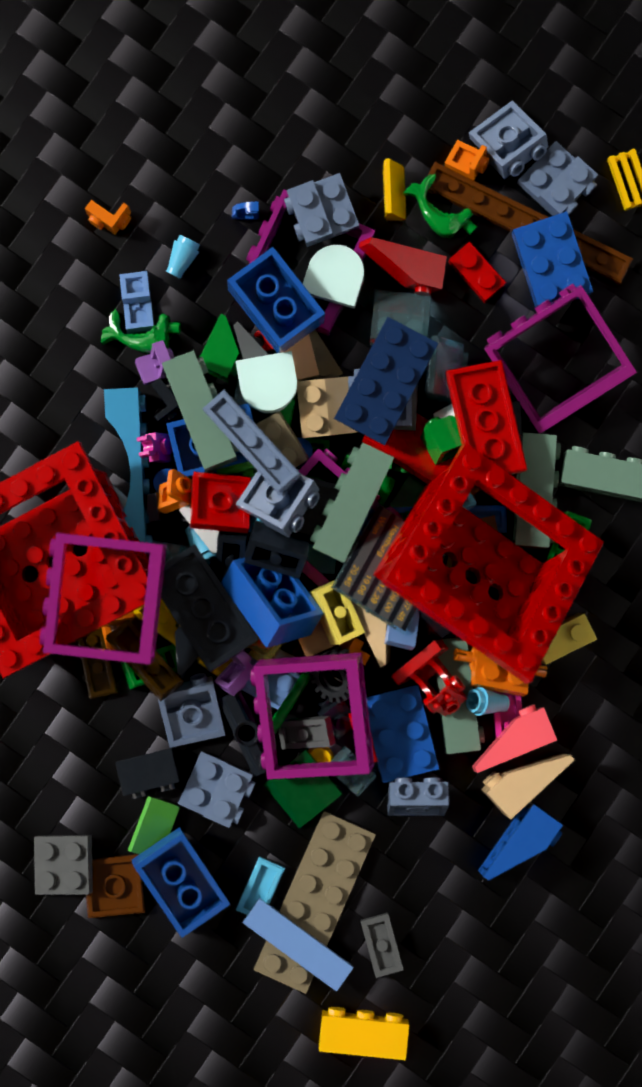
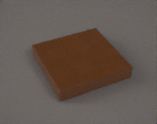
[86,854,146,918]

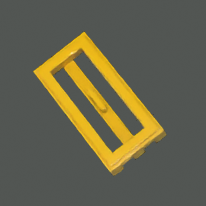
[607,149,642,211]

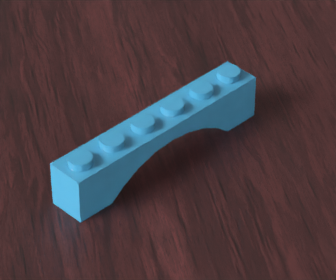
[104,388,153,556]

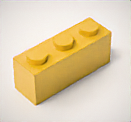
[319,1007,409,1060]

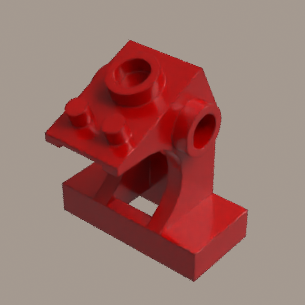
[391,640,467,717]

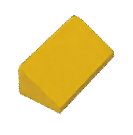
[383,159,406,221]

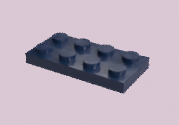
[334,317,439,446]

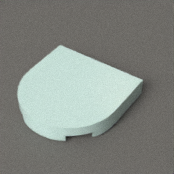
[303,245,364,309]
[236,351,297,413]

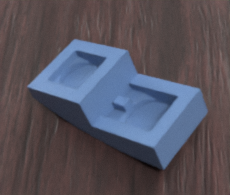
[119,271,154,334]

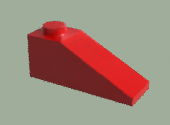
[359,237,447,296]

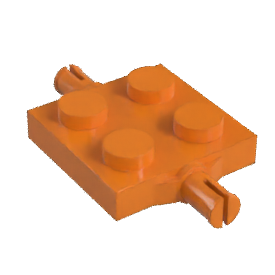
[453,647,547,696]

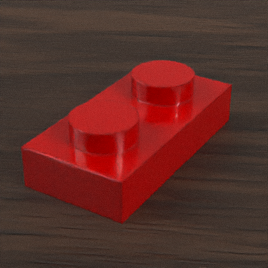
[448,242,506,303]

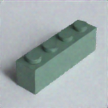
[162,350,239,473]
[512,433,561,550]
[310,443,394,563]
[558,446,642,502]
[431,637,485,754]

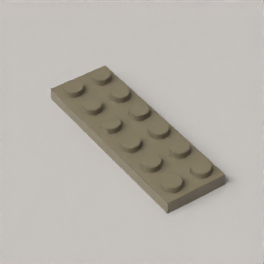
[254,811,376,994]

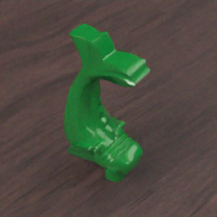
[403,174,477,238]
[101,309,181,353]

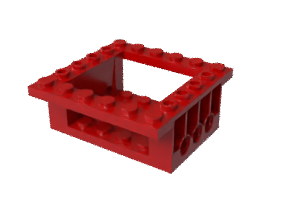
[0,441,150,678]
[373,443,604,684]

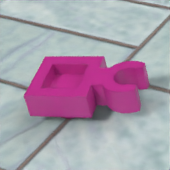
[137,432,173,463]

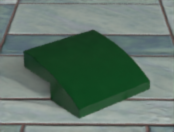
[263,749,342,828]

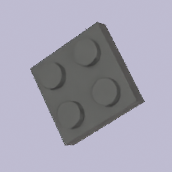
[34,835,93,895]

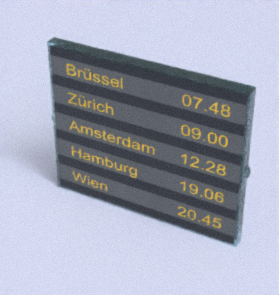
[331,503,446,635]

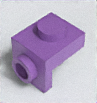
[135,340,174,385]
[214,651,254,696]

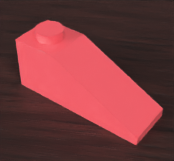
[472,704,557,773]

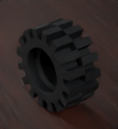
[309,647,365,703]

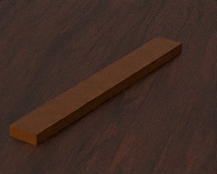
[428,162,633,285]

